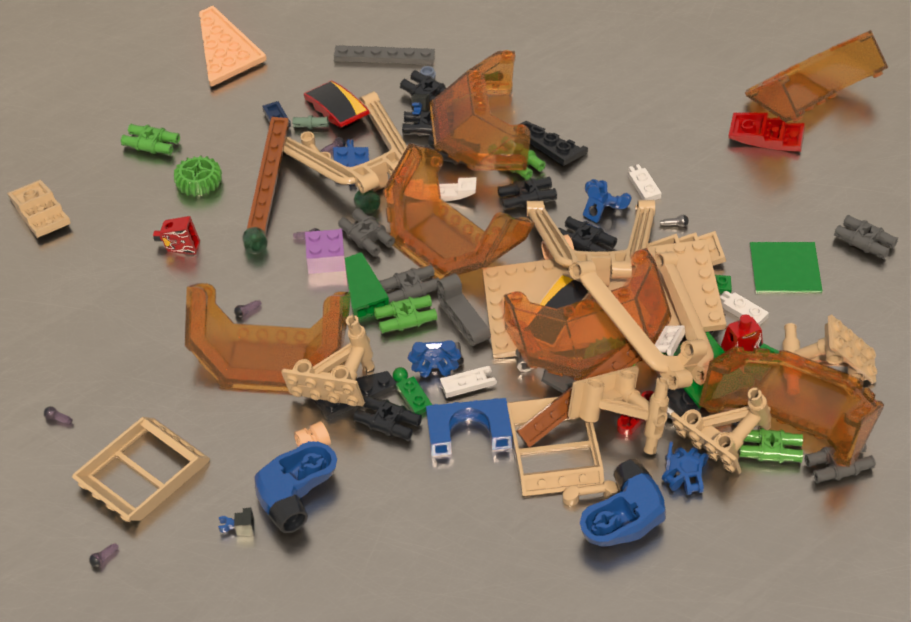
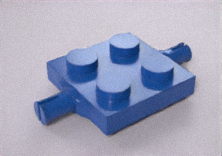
[333,139,369,186]

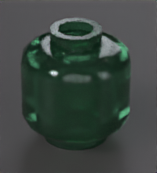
[354,190,380,214]
[242,227,267,254]

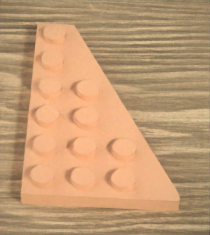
[199,6,266,87]

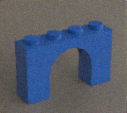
[426,398,512,456]

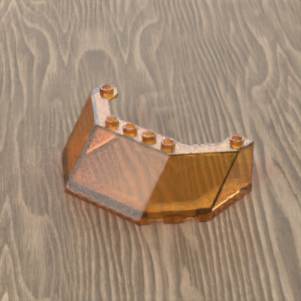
[745,30,888,122]
[429,50,530,170]
[383,143,535,279]
[504,248,671,381]
[185,283,350,392]
[699,346,884,467]

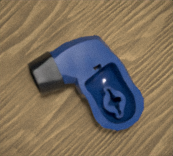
[254,441,337,533]
[580,459,666,546]

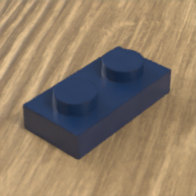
[262,101,291,128]

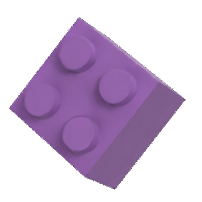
[305,229,346,274]

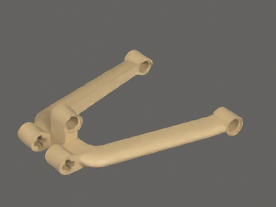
[283,92,411,194]
[526,200,655,286]
[569,251,720,390]

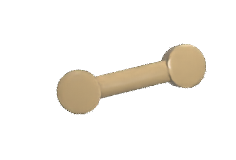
[300,131,331,158]
[562,480,620,506]

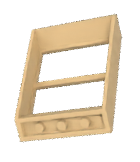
[507,396,604,496]
[72,417,210,522]

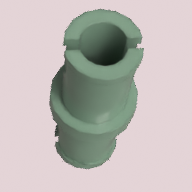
[292,115,329,129]

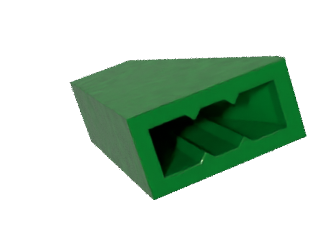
[344,252,389,320]

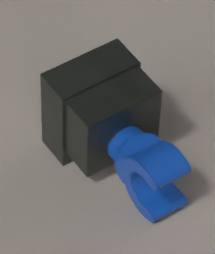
[411,94,430,115]
[218,507,254,536]

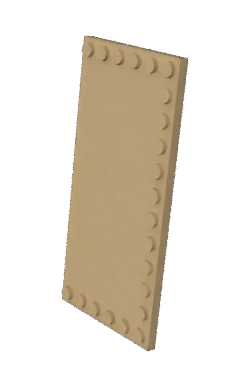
[482,239,726,359]

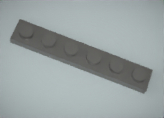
[334,45,435,65]

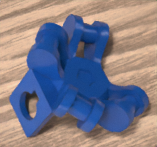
[583,179,632,223]
[408,340,461,378]
[662,442,709,495]

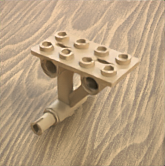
[281,315,375,406]
[782,315,877,396]
[568,366,670,455]
[670,388,771,475]

